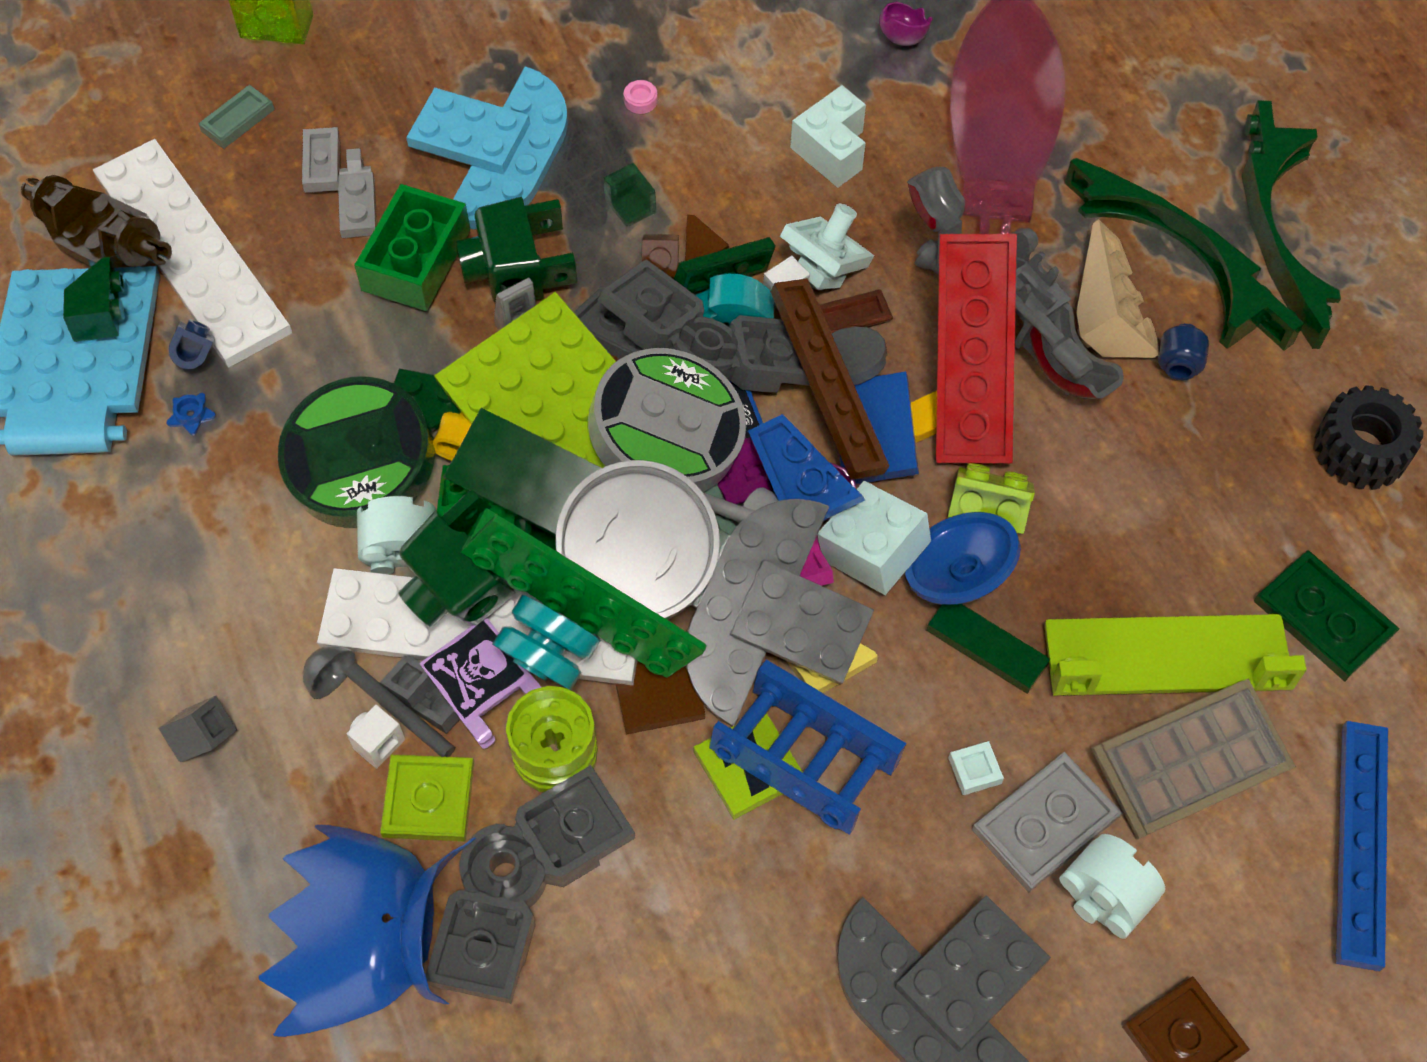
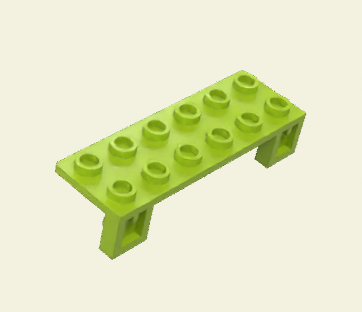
[1044,614,1307,696]

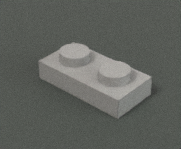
[302,127,340,193]

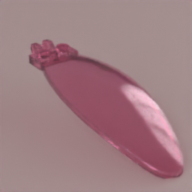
[950,0,1065,234]

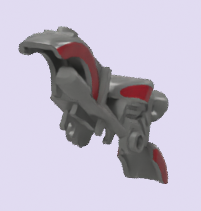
[907,167,1124,399]

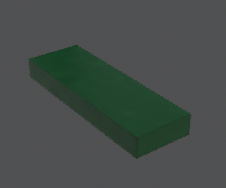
[674,237,776,293]
[926,604,1050,694]

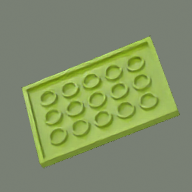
[434,292,616,468]

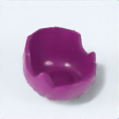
[879,1,933,46]

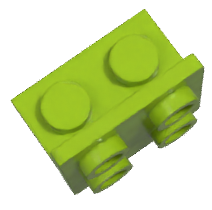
[948,463,1035,534]

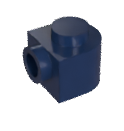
[169,319,215,369]

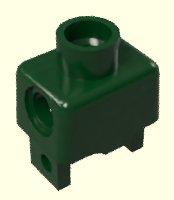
[456,196,577,303]
[398,489,516,627]

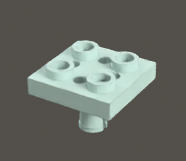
[780,203,875,277]

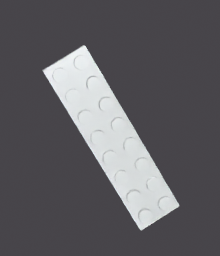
[93,139,292,368]
[317,568,637,685]

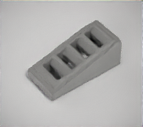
[494,278,536,330]

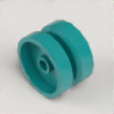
[492,594,601,690]

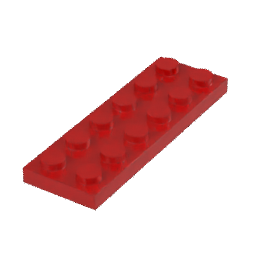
[936,234,1017,463]

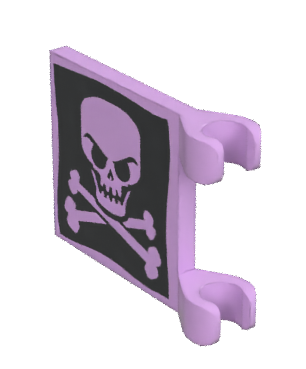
[419,618,541,749]

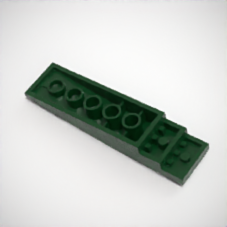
[443,408,730,608]

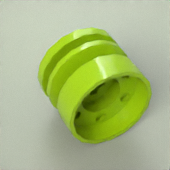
[506,686,598,792]

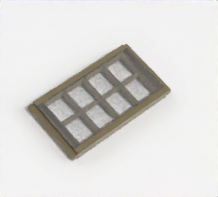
[1091,678,1296,839]

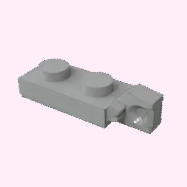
[338,148,377,238]

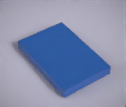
[840,371,919,484]

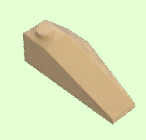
[1076,220,1159,358]

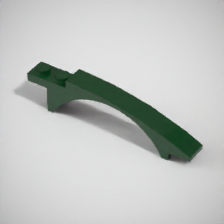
[1242,100,1341,349]
[1065,158,1304,351]

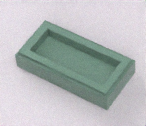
[198,84,275,149]

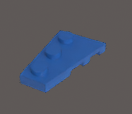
[748,414,865,520]

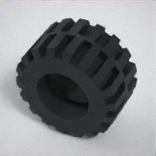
[1314,385,1424,490]

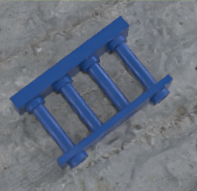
[709,659,906,835]

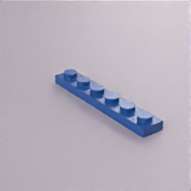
[1336,721,1388,972]

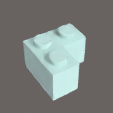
[790,85,866,188]

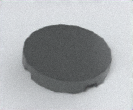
[831,326,887,385]

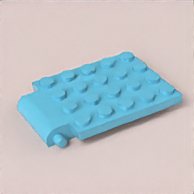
[0,266,160,456]

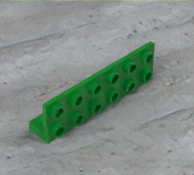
[461,508,707,678]

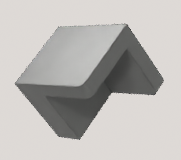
[158,696,237,762]

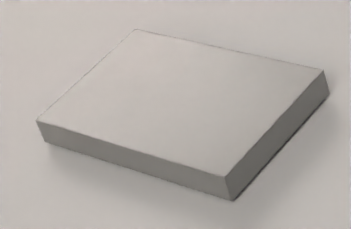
[972,752,1122,893]

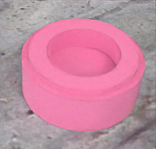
[624,80,658,114]

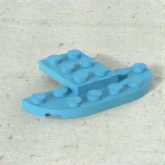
[406,67,568,229]

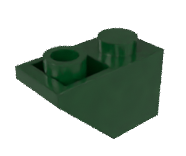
[63,257,125,342]

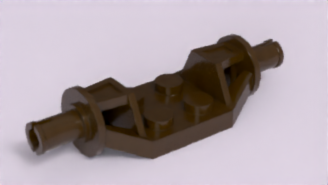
[21,175,172,268]

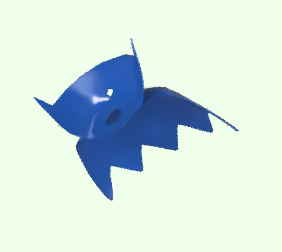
[259,825,476,1037]

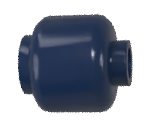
[1158,324,1209,380]

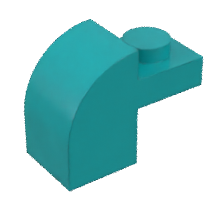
[695,274,774,324]

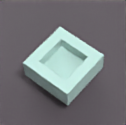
[798,256,846,290]
[948,741,1004,795]

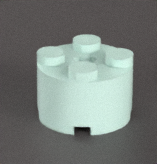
[357,496,436,575]
[1059,834,1165,939]

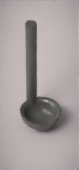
[303,645,455,757]

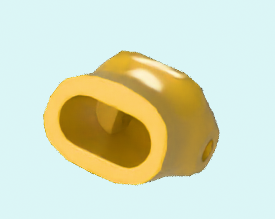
[432,412,471,461]

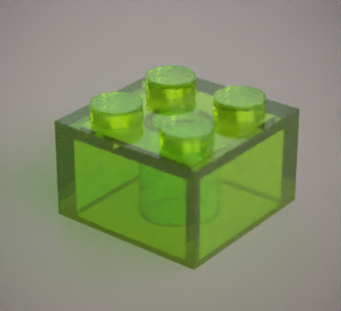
[229,0,313,44]

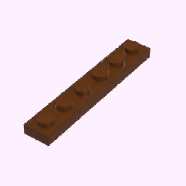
[770,278,889,480]

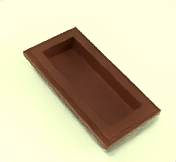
[819,289,893,333]

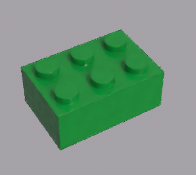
[354,184,470,311]

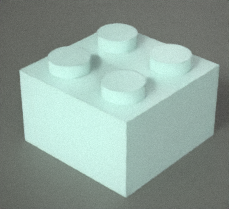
[817,481,931,595]

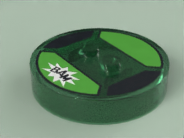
[278,376,435,528]

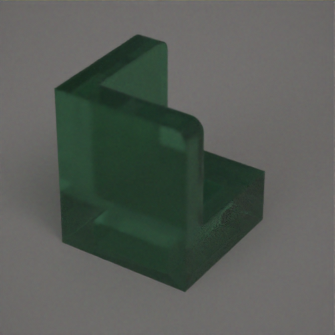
[603,163,656,227]

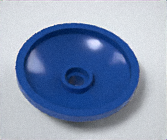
[905,512,1021,605]

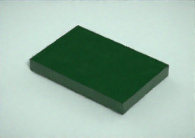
[1254,550,1400,682]

